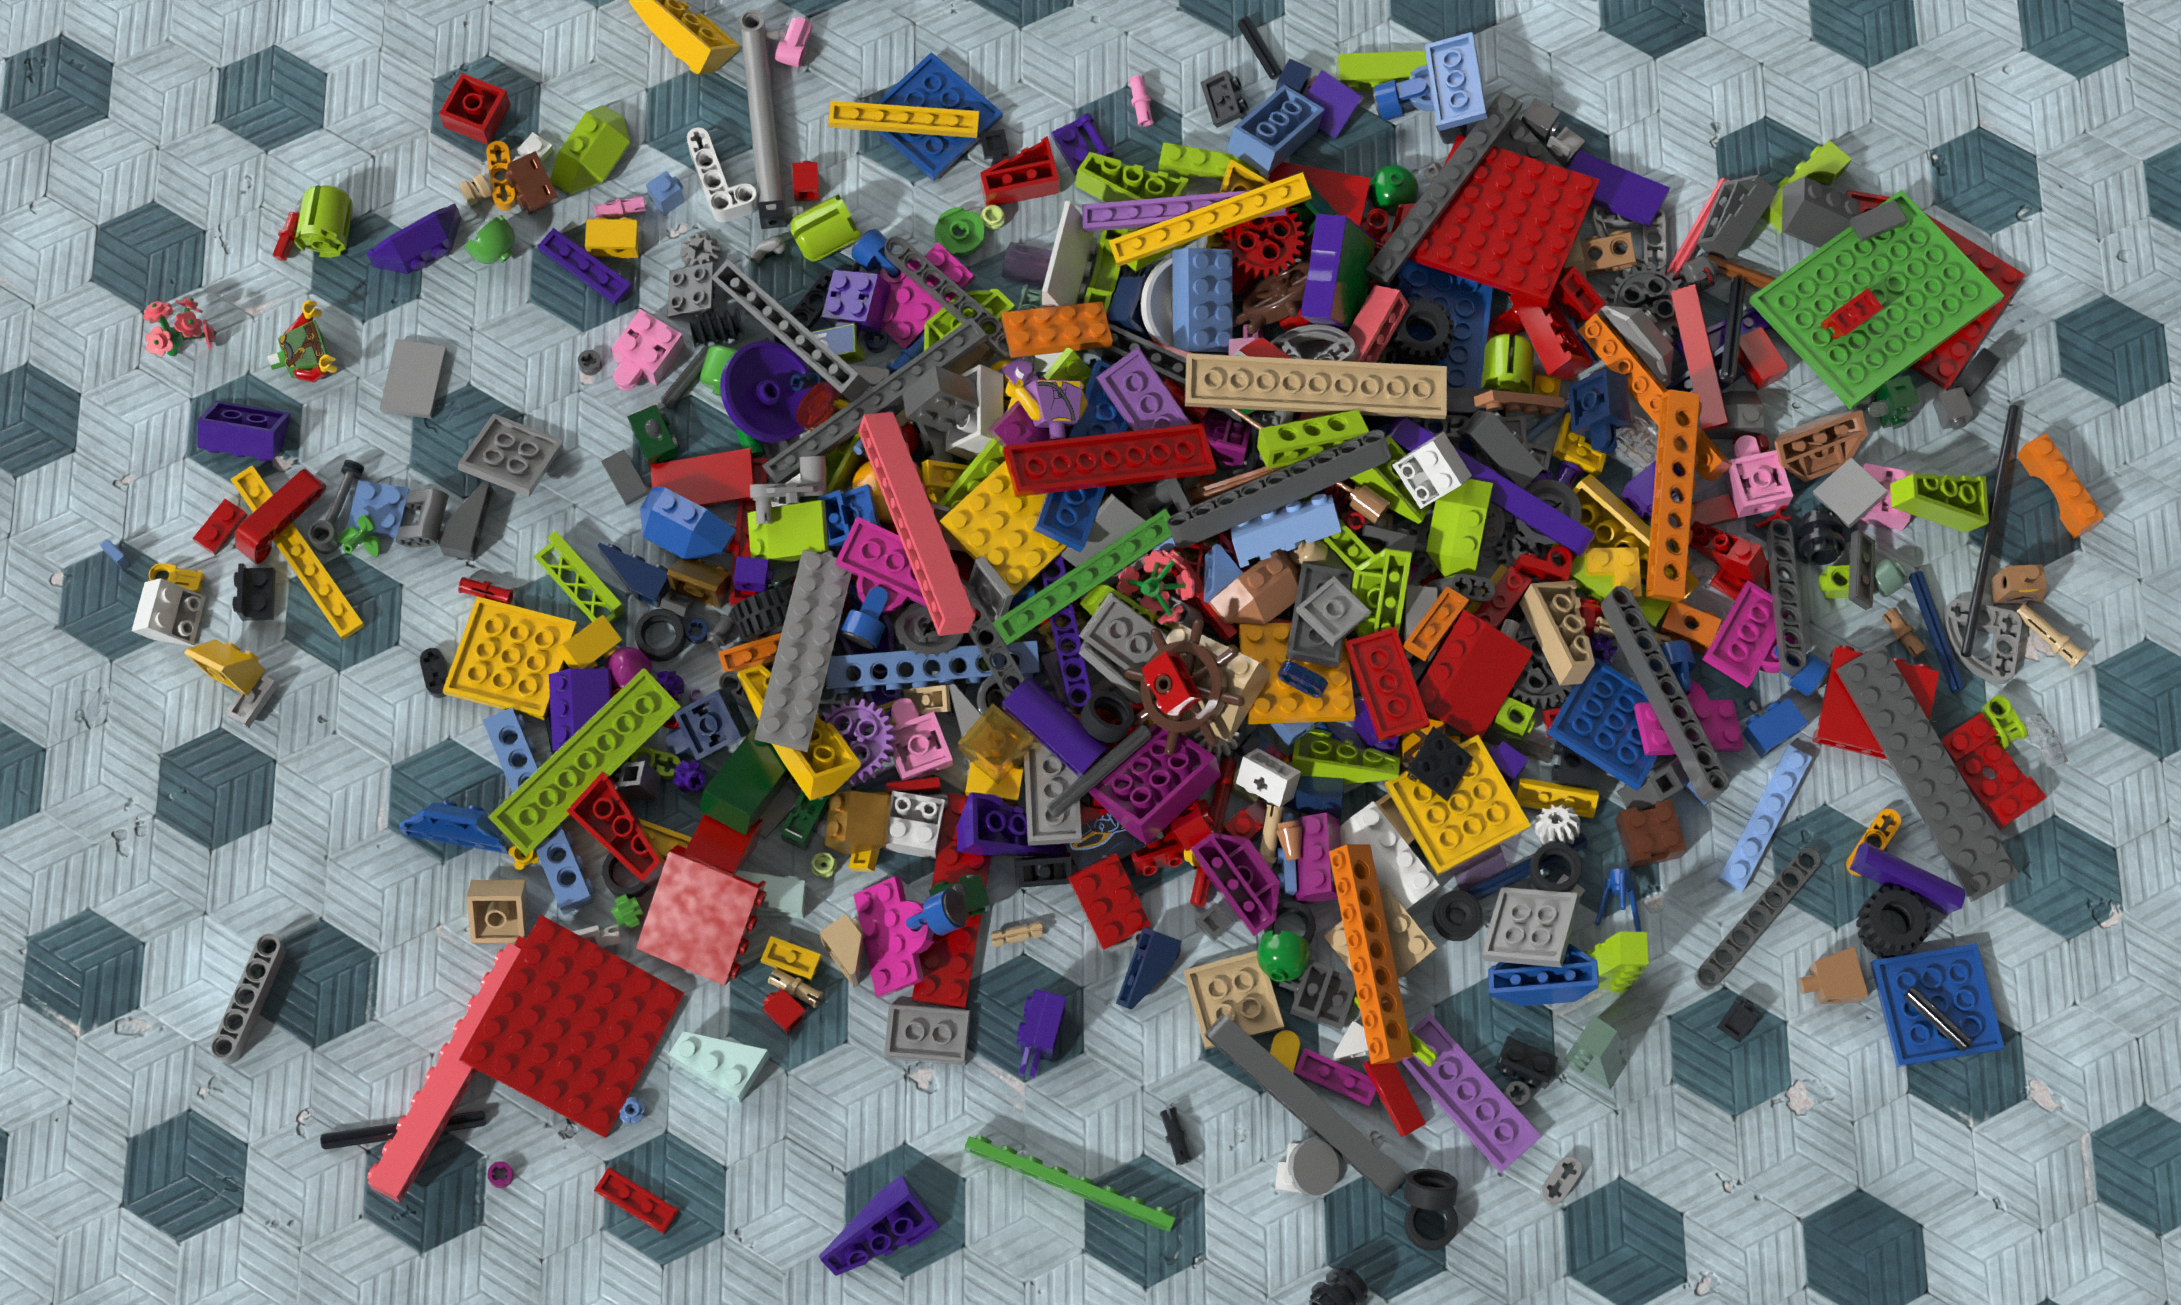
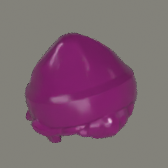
[605,647,652,691]

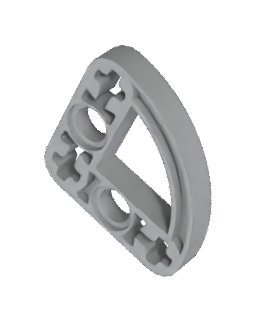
[1591,205,1667,272]
[1270,324,1359,362]
[1943,599,2022,684]

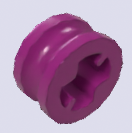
[487,1161,514,1188]

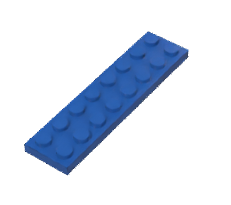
[1033,359,1128,553]

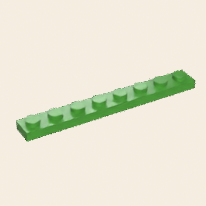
[992,508,1171,645]
[965,1135,1175,1232]

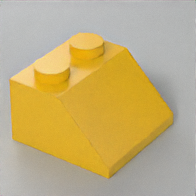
[184,639,265,696]

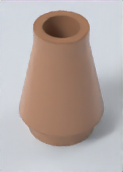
[1276,821,1302,861]

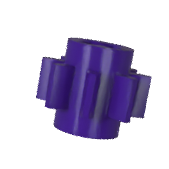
[1589,634,1619,664]
[656,670,684,701]
[672,760,707,794]

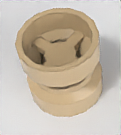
[458,173,492,207]

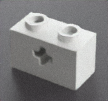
[1236,748,1301,807]

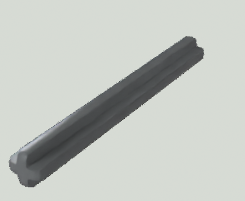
[1047,725,1151,818]

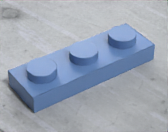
[1275,813,1297,898]

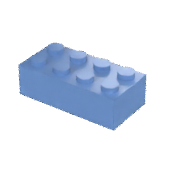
[1226,85,1325,175]
[1172,248,1233,353]

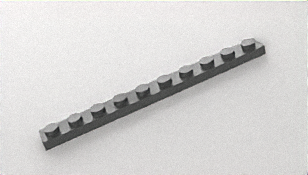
[1366,92,1523,286]
[762,318,988,484]

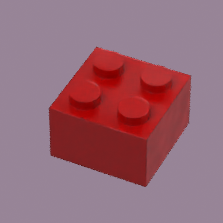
[439,73,511,145]

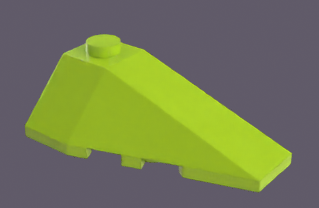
[1291,729,1400,784]

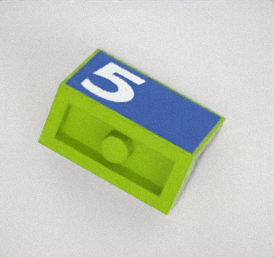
[811,324,865,364]

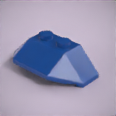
[640,487,737,560]
[399,801,509,854]
[1488,944,1599,1006]

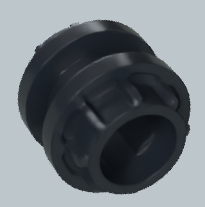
[1796,509,1845,565]
[1309,1268,1368,1305]

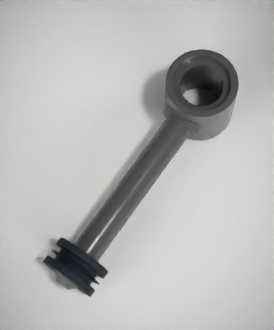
[308,460,364,554]

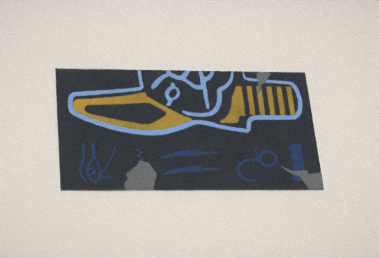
[1064,812,1164,871]

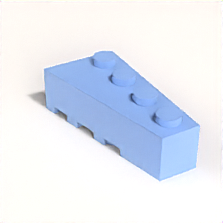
[1231,494,1342,568]

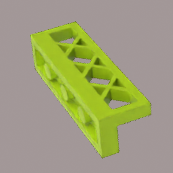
[534,530,625,624]

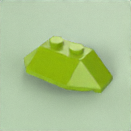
[550,105,631,195]
[924,289,1015,369]
[1426,479,1493,577]
[1351,548,1412,637]

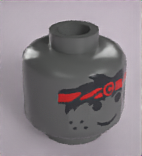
[1679,256,1719,292]

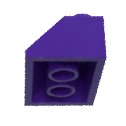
[197,401,290,461]
[549,668,612,752]

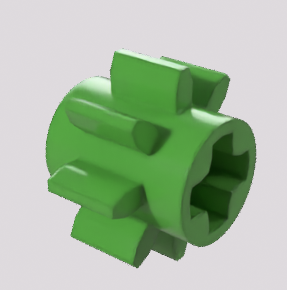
[611,894,644,929]

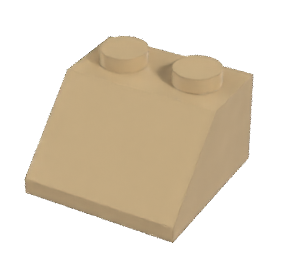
[466,879,527,943]
[819,913,865,988]

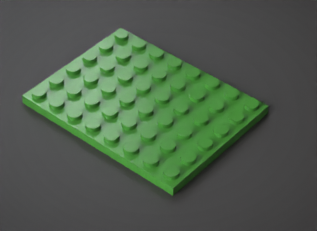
[1749,190,2004,410]

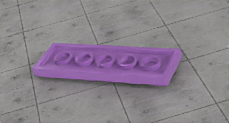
[1399,1014,1542,1174]

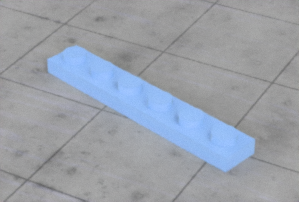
[1718,745,1812,893]

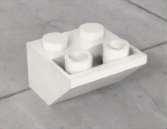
[1392,432,1472,509]
[132,578,206,646]
[883,791,945,859]

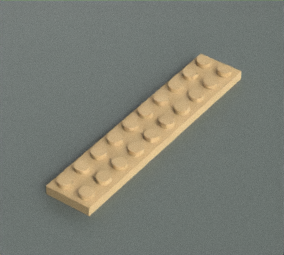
[1185,353,1447,419]

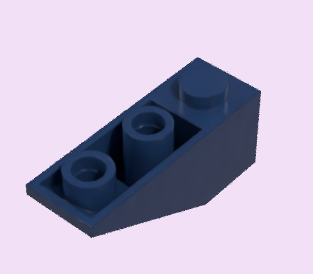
[598,542,670,608]

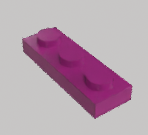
[1293,1048,1376,1108]

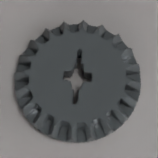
[1514,479,1582,546]
[895,602,964,658]

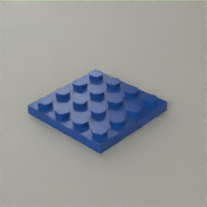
[875,52,1003,181]
[1546,656,1658,791]
[1870,943,2005,1068]

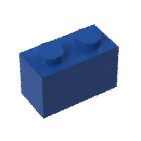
[1742,698,1808,758]

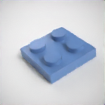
[347,480,410,539]

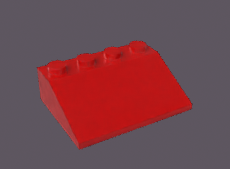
[1418,610,1533,739]

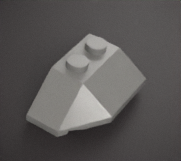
[1601,306,1674,387]

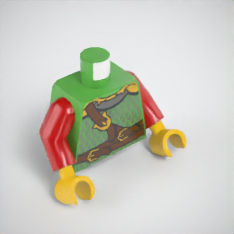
[267,300,337,383]

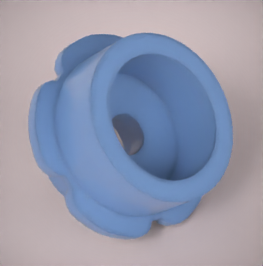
[619,1097,646,1124]

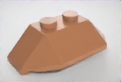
[1774,410,1868,482]
[1209,549,1301,625]

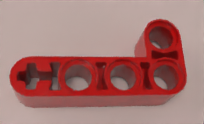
[235,469,326,565]

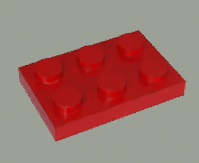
[1067,853,1151,950]

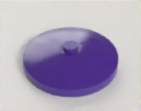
[720,341,817,443]

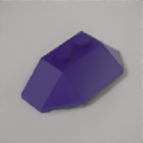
[366,203,461,274]

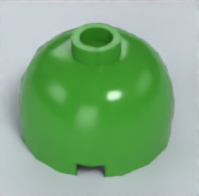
[464,215,515,264]

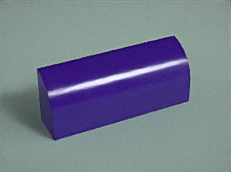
[1001,677,1109,778]
[1850,842,1965,915]

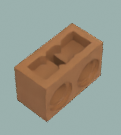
[1580,231,1637,277]

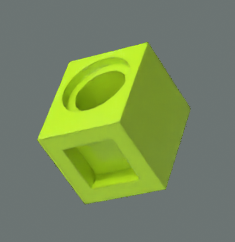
[1819,565,1850,599]
[1493,696,1536,739]

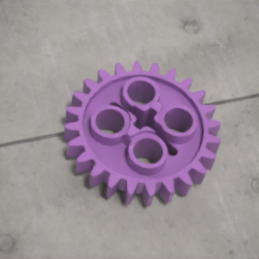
[822,698,897,785]

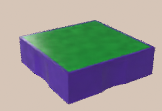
[1301,214,1376,334]

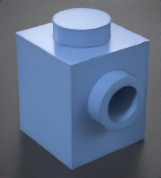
[646,171,684,216]

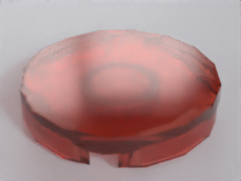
[796,382,839,430]

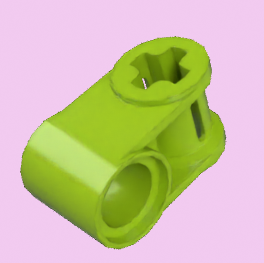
[1980,696,2028,749]

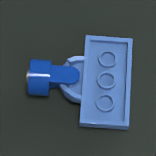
[1373,32,1488,131]

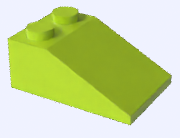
[1350,435,1433,524]
[748,500,829,567]

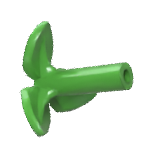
[337,515,381,557]

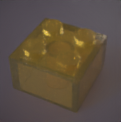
[958,703,1033,784]

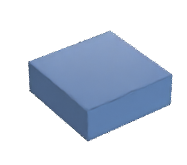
[100,539,130,571]

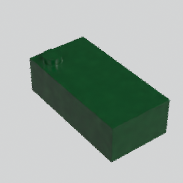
[699,724,792,836]

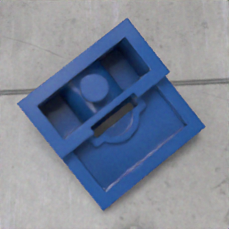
[817,484,881,553]

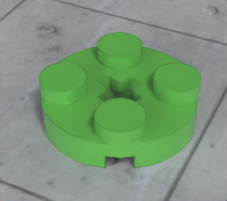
[934,207,985,258]

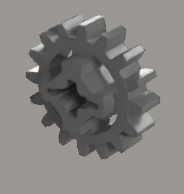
[1495,524,1552,578]

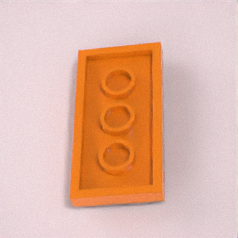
[1002,302,1113,358]

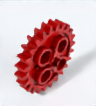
[1222,206,1305,279]

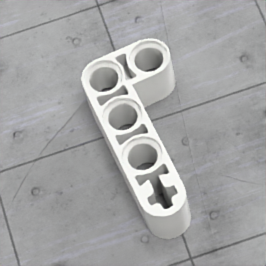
[687,127,758,222]

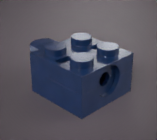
[1106,267,1155,341]
[1568,368,1631,454]
[665,687,750,761]

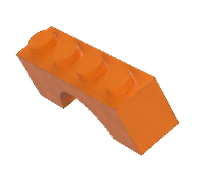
[2017,433,2104,539]

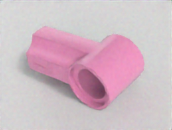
[775,17,813,68]

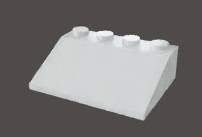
[1042,201,1098,308]
[1340,802,1439,912]

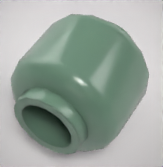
[1873,559,1907,597]

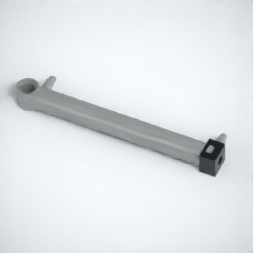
[740,10,805,229]

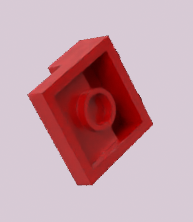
[1128,823,1185,876]

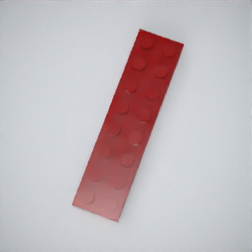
[1003,423,1216,497]
[912,793,992,1009]

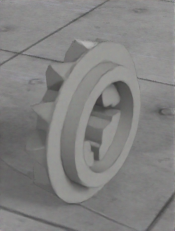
[680,232,721,267]

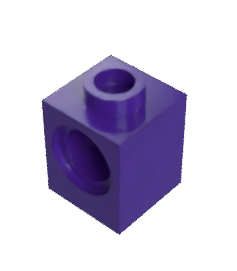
[733,556,774,592]
[1489,741,1529,787]

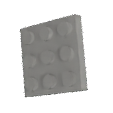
[458,414,564,497]
[1482,887,1580,968]

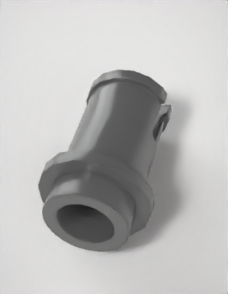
[706,614,736,649]

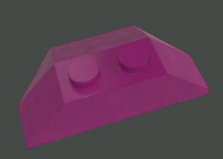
[1199,410,1253,466]
[1190,833,1280,936]

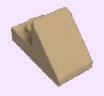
[904,685,951,715]

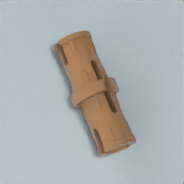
[1882,607,1927,659]

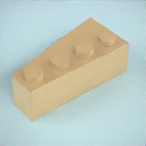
[1519,580,1595,686]

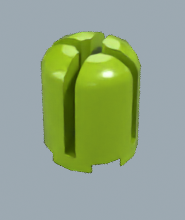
[294,185,353,258]
[790,194,861,262]
[1481,334,1534,394]

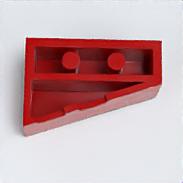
[980,136,1059,207]

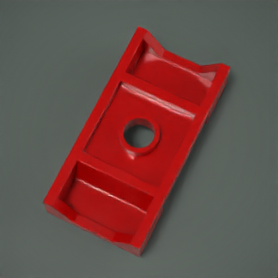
[1940,713,2047,831]

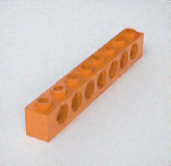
[1577,313,1732,482]
[1645,390,1702,602]
[1329,844,1413,1064]

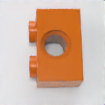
[1659,601,1722,654]

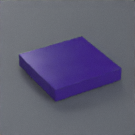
[1305,70,1364,139]

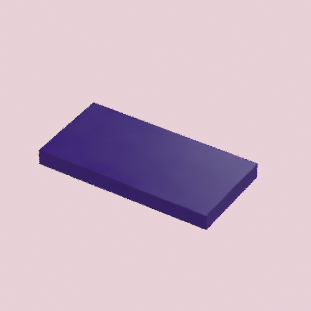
[1568,151,1670,227]

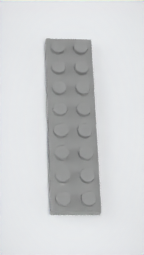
[754,550,852,752]

